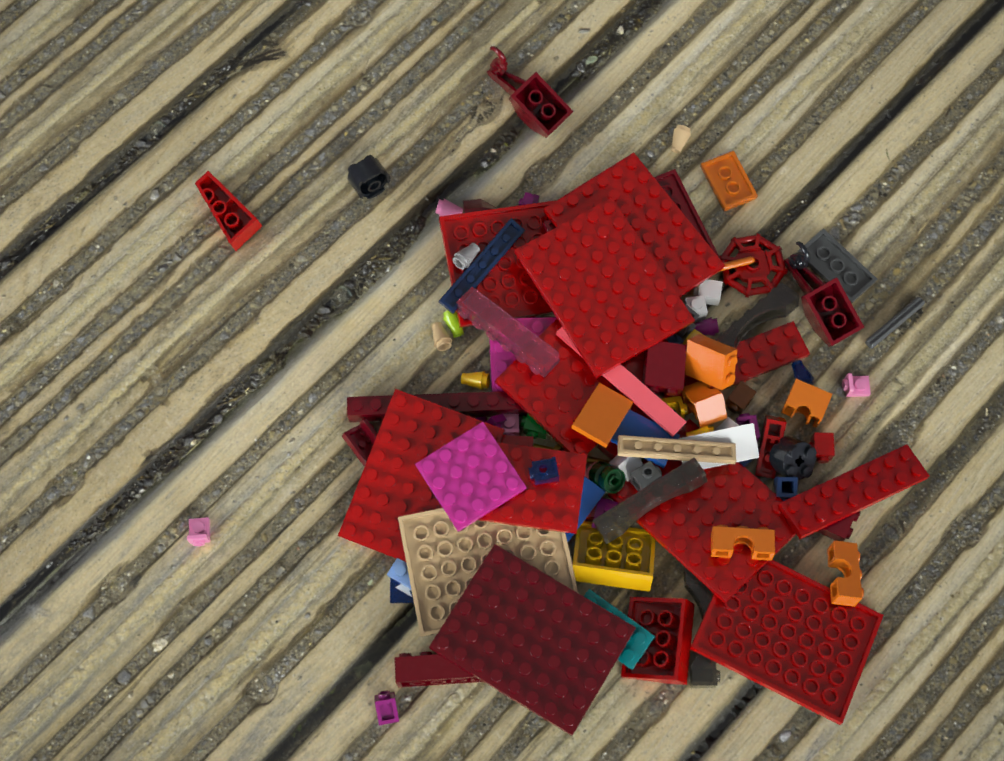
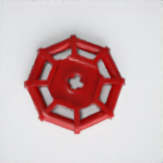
[719,233,788,298]

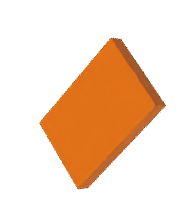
[700,150,758,212]
[571,383,633,448]

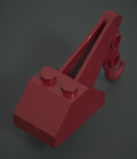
[487,46,574,138]

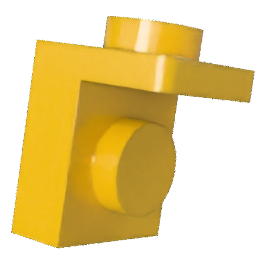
[661,396,688,420]

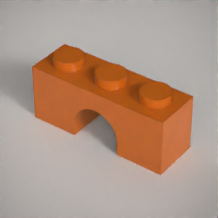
[711,525,775,560]
[827,540,864,607]

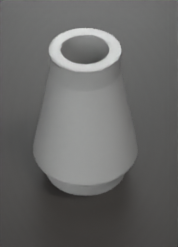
[452,243,480,270]

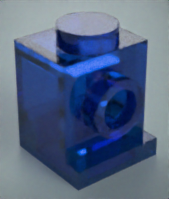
[528,457,559,485]

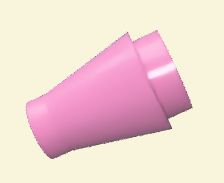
[435,199,463,216]

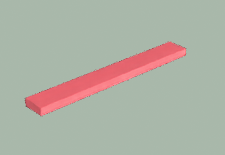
[556,327,686,437]

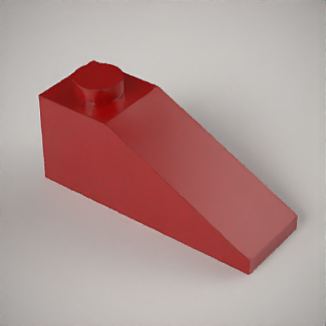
[755,415,787,479]

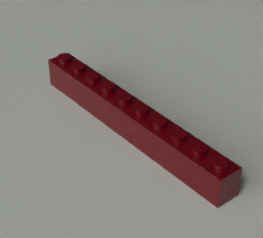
[347,391,527,422]

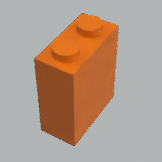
[685,334,737,390]

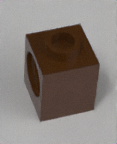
[725,381,757,415]

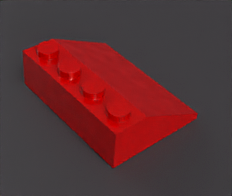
[621,597,695,685]

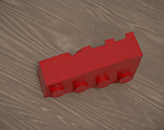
[195,171,262,251]

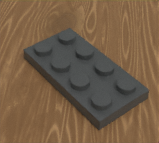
[797,228,877,304]

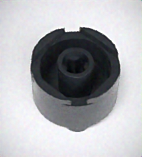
[347,155,390,199]
[769,436,817,480]

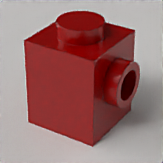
[808,432,835,463]

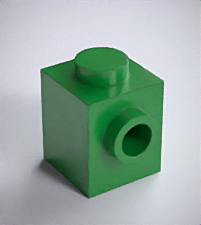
[521,414,547,439]

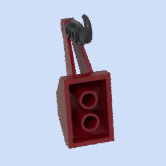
[784,241,865,347]

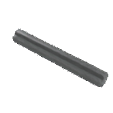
[865,297,925,349]

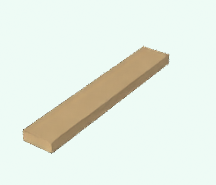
[617,435,737,464]

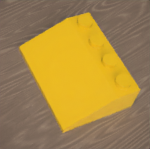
[572,521,656,592]

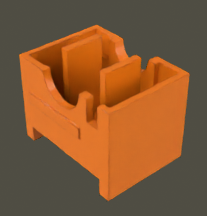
[781,379,832,428]
[681,381,728,428]

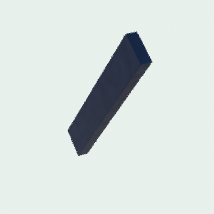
[439,218,525,314]

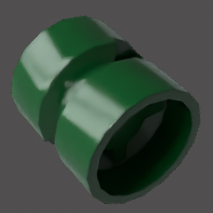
[589,461,626,494]

